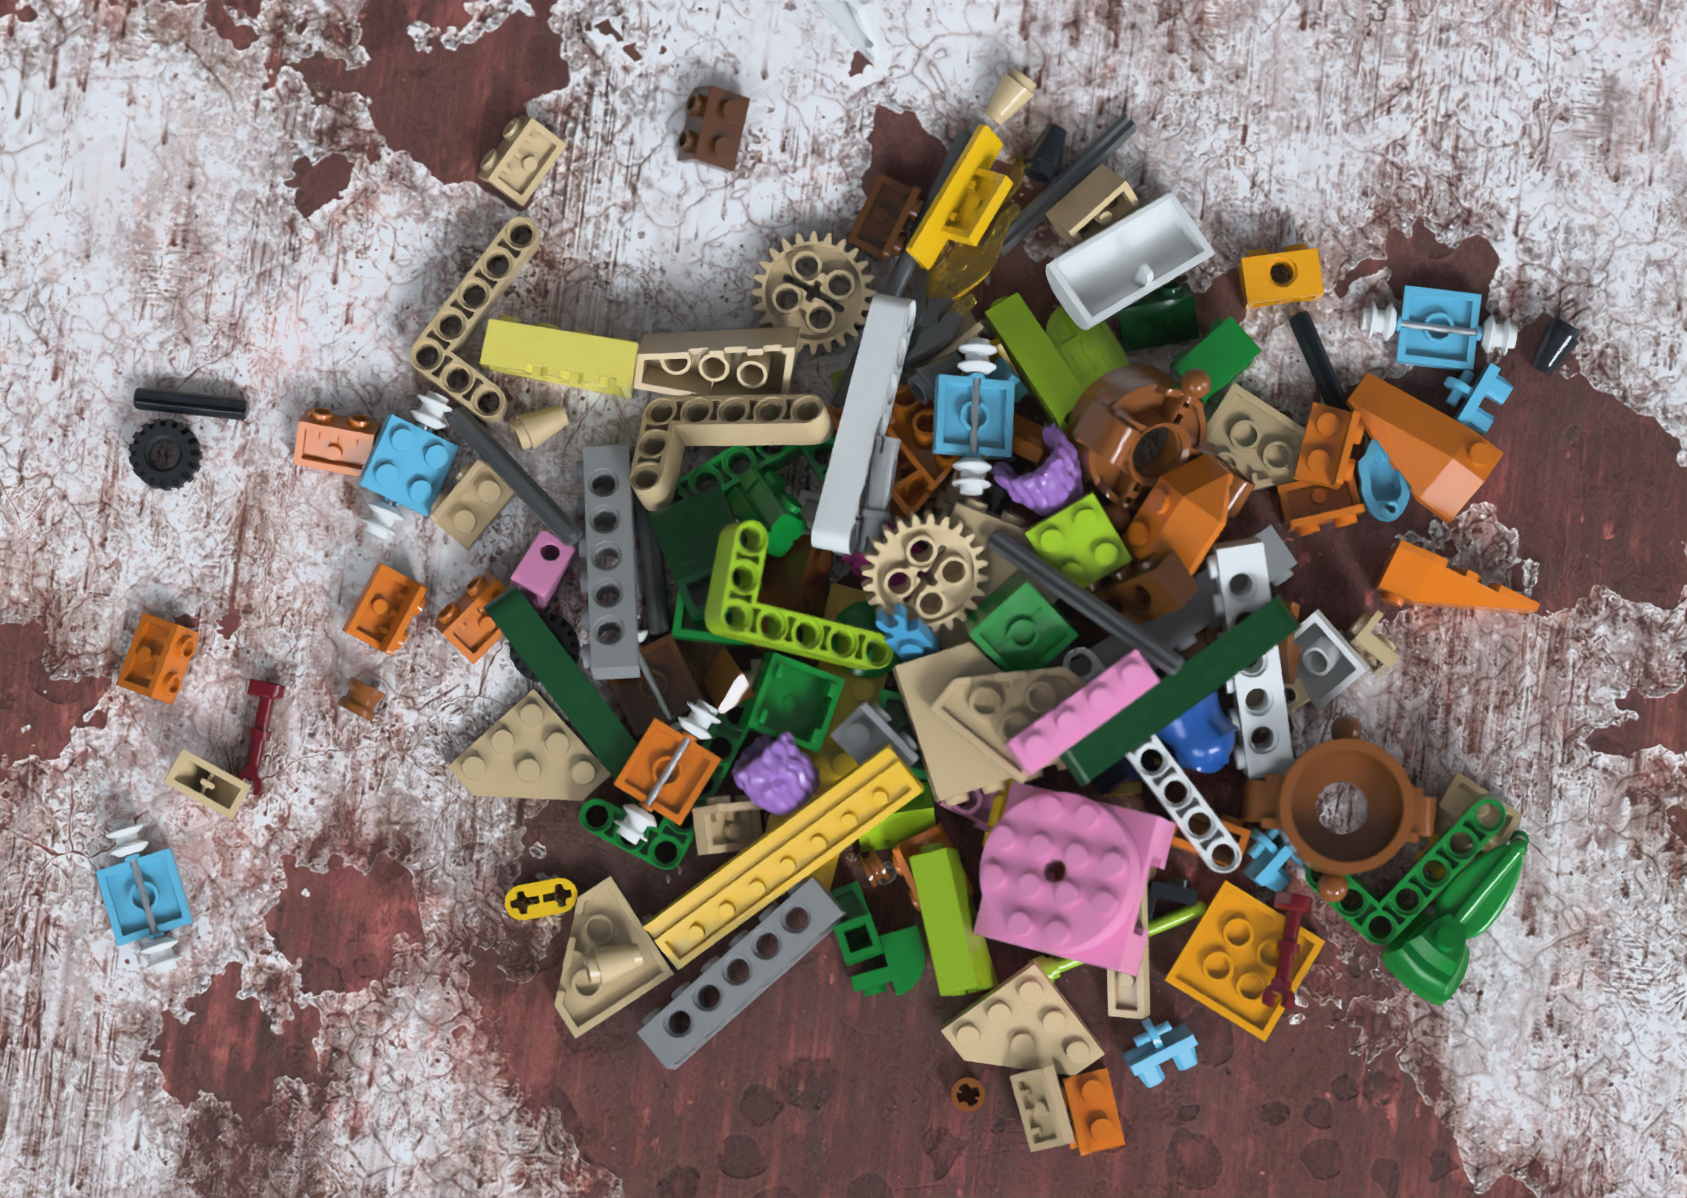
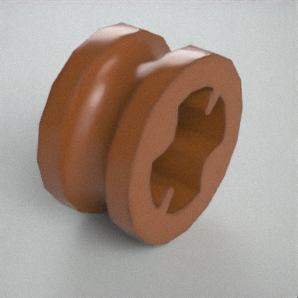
[857,848,890,888]
[950,1077,986,1113]

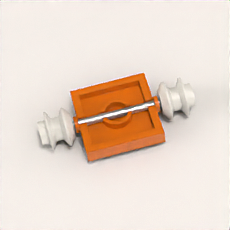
[613,699,721,844]

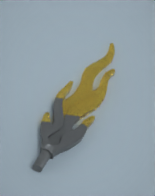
[901,152,1026,373]

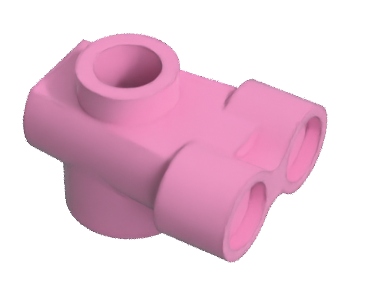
[938,788,999,832]

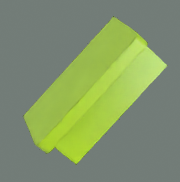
[859,782,936,852]

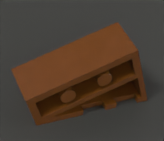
[749,534,832,669]

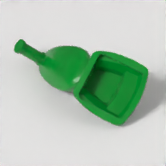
[1380,830,1529,1006]

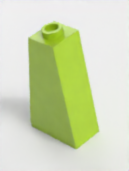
[985,292,1085,436]
[909,843,999,996]

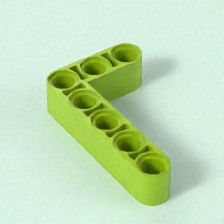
[705,521,893,670]

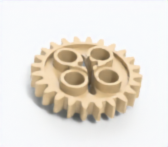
[751,231,876,357]
[860,509,989,636]

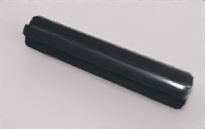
[1289,311,1351,412]
[133,388,248,420]

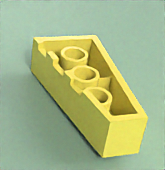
[479,315,640,399]

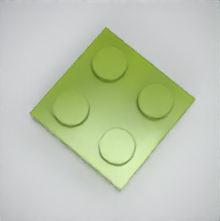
[1024,491,1133,588]

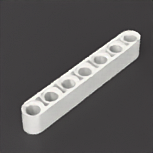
[811,293,916,555]
[1062,648,1241,873]

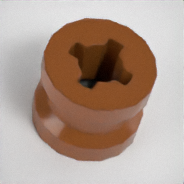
[337,677,386,722]

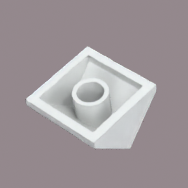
[1293,609,1370,710]

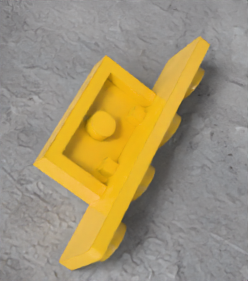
[906,123,1013,270]

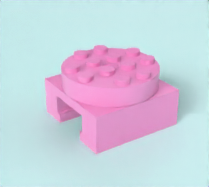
[973,781,1176,976]

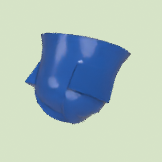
[1156,691,1240,773]

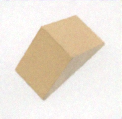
[163,748,251,820]

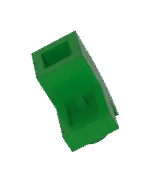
[830,881,884,966]
[850,925,925,997]

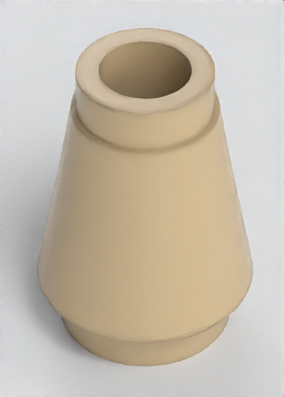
[984,67,1037,126]
[509,404,569,451]
[582,943,643,985]

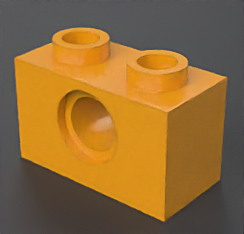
[1238,244,1324,309]

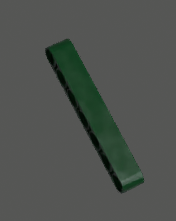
[483,584,656,815]
[1059,595,1303,787]

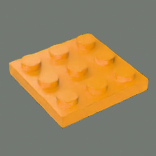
[1164,880,1326,1042]

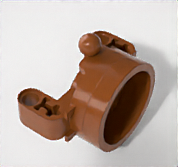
[1066,364,1255,533]
[1238,715,1437,903]

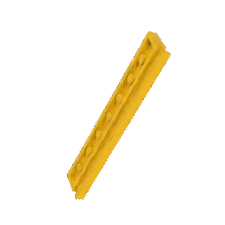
[643,743,924,970]

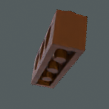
[1055,550,1200,650]

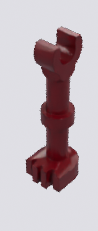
[236,679,286,796]
[1262,891,1313,1010]

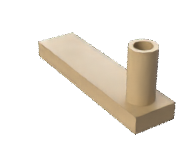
[1107,866,1157,1020]

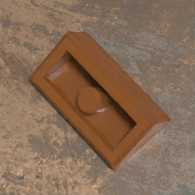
[701,646,754,714]

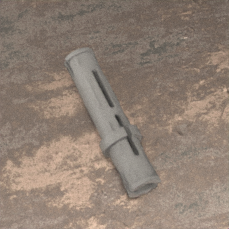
[858,436,901,553]

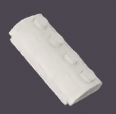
[1046,192,1215,330]

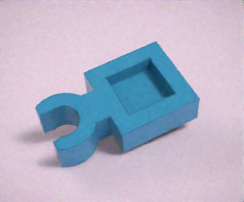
[876,603,940,663]

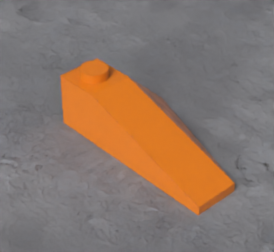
[1345,372,1504,524]
[1374,540,1540,614]

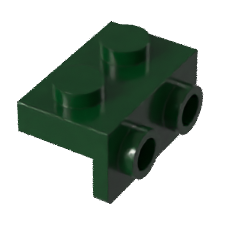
[1117,281,1200,352]

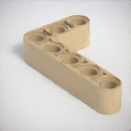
[410,216,541,423]
[629,394,834,512]

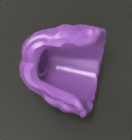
[990,423,1084,517]
[731,731,821,815]

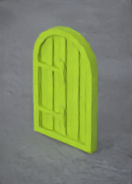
[1046,305,1132,391]

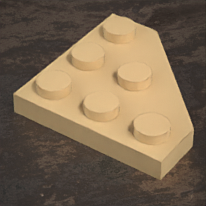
[1206,383,1305,491]
[929,666,1087,784]
[447,689,612,801]
[554,876,674,1039]
[941,960,1105,1076]

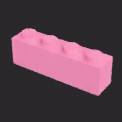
[1003,649,1160,777]

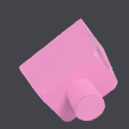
[510,530,576,614]

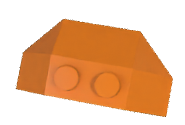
[1121,453,1234,576]

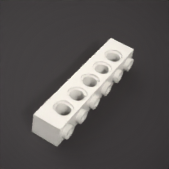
[1206,537,1294,780]

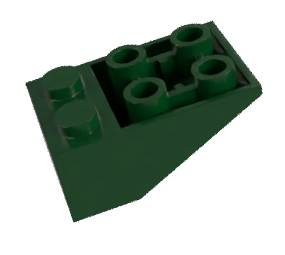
[647,485,764,623]

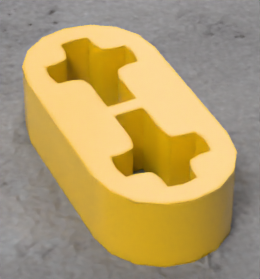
[505,878,579,920]

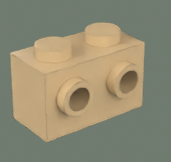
[1045,163,1142,247]

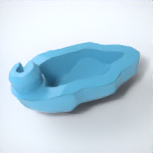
[1357,440,1410,522]

